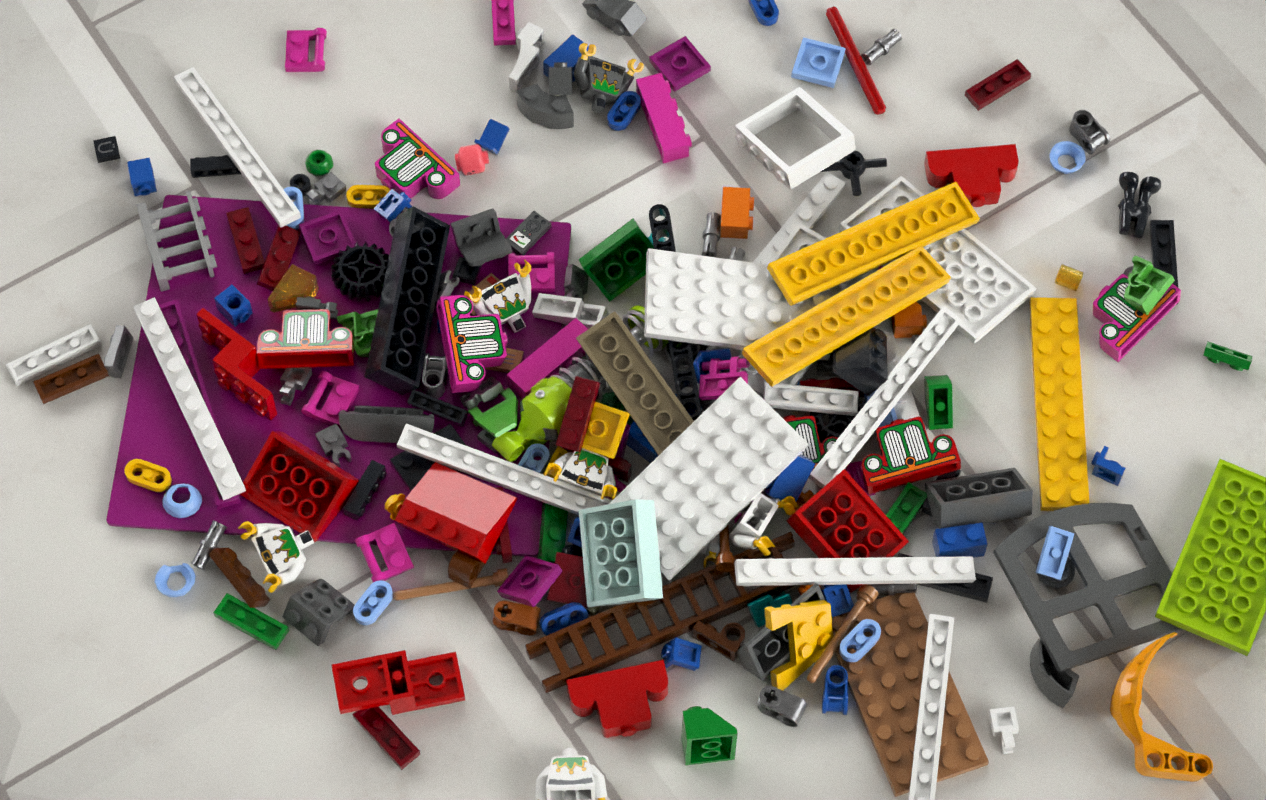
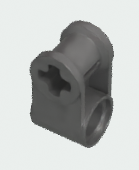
[1069,110,1111,154]
[422,353,448,399]
[757,686,807,727]

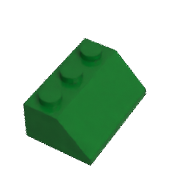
[578,218,654,302]
[681,706,738,766]

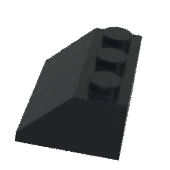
[833,327,888,396]

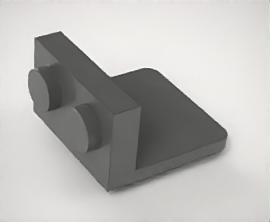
[450,208,512,267]
[282,579,354,646]

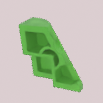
[1124,255,1175,315]
[337,309,378,357]

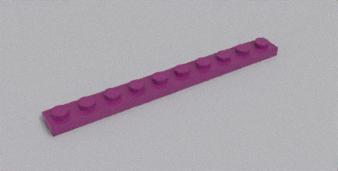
[159,299,241,509]

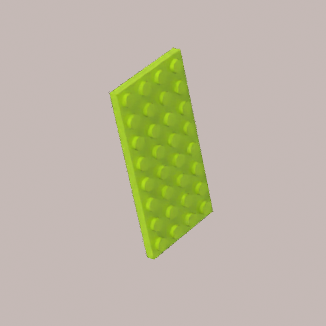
[1155,459,1266,656]

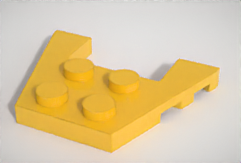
[764,600,833,691]

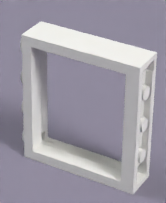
[735,87,856,190]

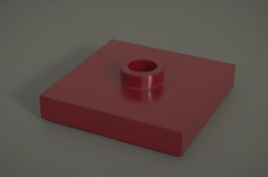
[547,552,589,608]

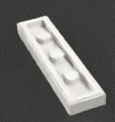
[6,324,102,386]
[763,382,859,416]

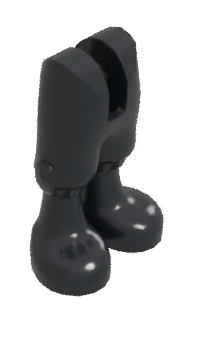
[1118,172,1161,238]

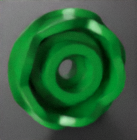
[305,150,333,176]

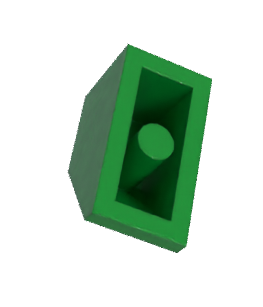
[924,375,953,430]

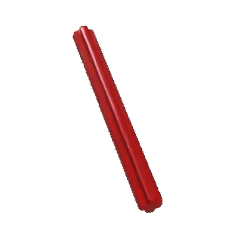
[826,6,886,115]

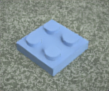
[791,37,846,88]

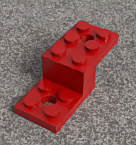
[197,308,277,420]
[331,650,465,715]

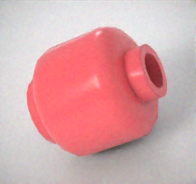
[455,144,489,176]

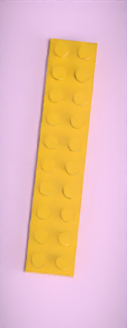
[767,182,980,306]
[742,246,951,387]
[1029,297,1089,511]

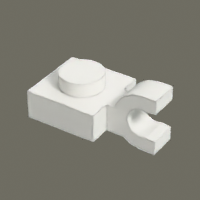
[989,707,1019,754]

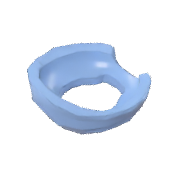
[1049,141,1086,174]
[162,483,203,518]
[155,563,196,597]

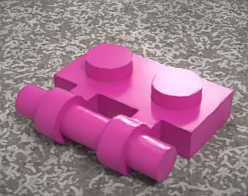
[699,356,750,400]

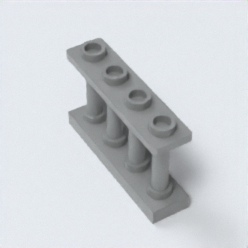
[136,191,217,292]

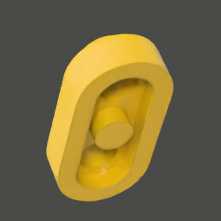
[346,185,390,209]
[124,459,172,492]

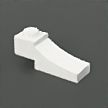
[509,22,544,92]
[532,293,610,329]

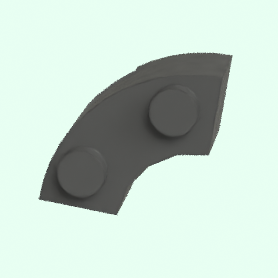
[582,0,647,36]
[516,84,574,129]
[1030,637,1079,708]

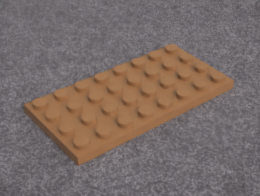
[832,593,989,797]

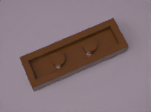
[33,353,109,404]
[209,547,270,608]

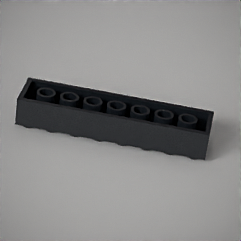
[364,206,450,395]

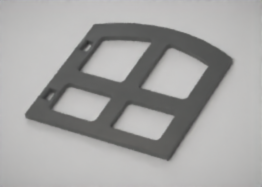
[993,503,1184,673]

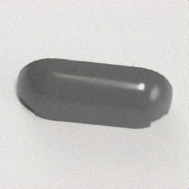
[339,406,434,443]

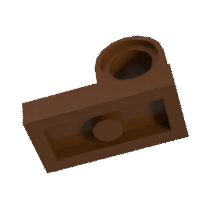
[448,548,494,589]
[692,621,745,662]

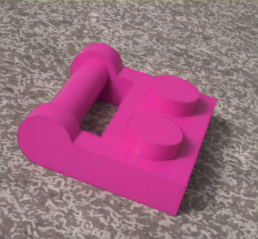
[285,28,327,72]
[508,252,555,293]
[301,371,360,429]
[355,523,414,582]

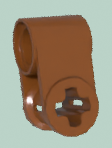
[493,600,541,636]

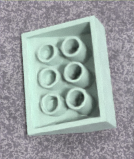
[579,499,663,607]

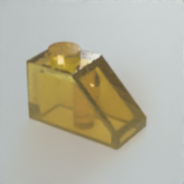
[267,264,319,313]

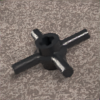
[821,151,887,196]

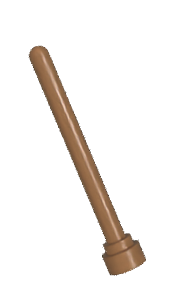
[393,568,508,601]
[807,584,879,683]

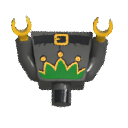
[574,43,644,112]

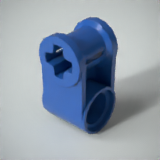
[822,665,848,715]

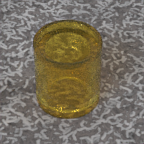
[1054,264,1084,291]

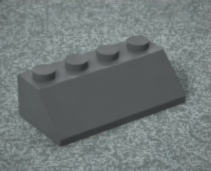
[925,468,1033,529]
[737,583,833,680]

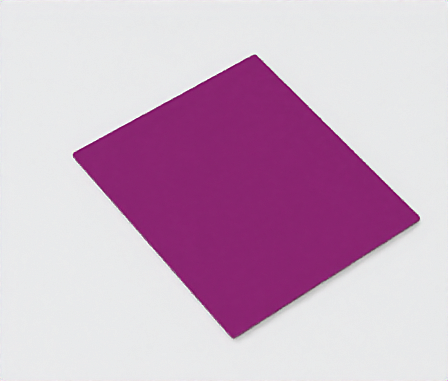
[106,195,571,557]

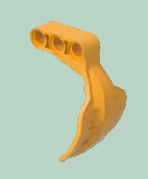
[1110,632,1213,782]

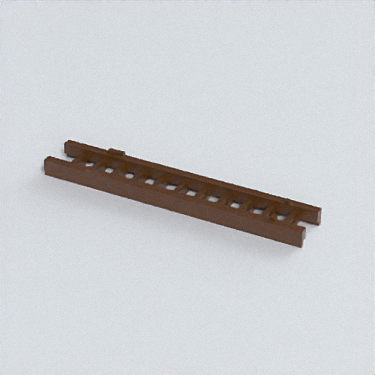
[525,532,797,693]

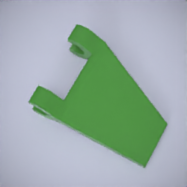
[468,388,518,438]

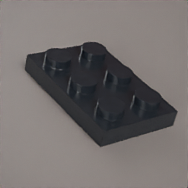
[390,424,466,492]

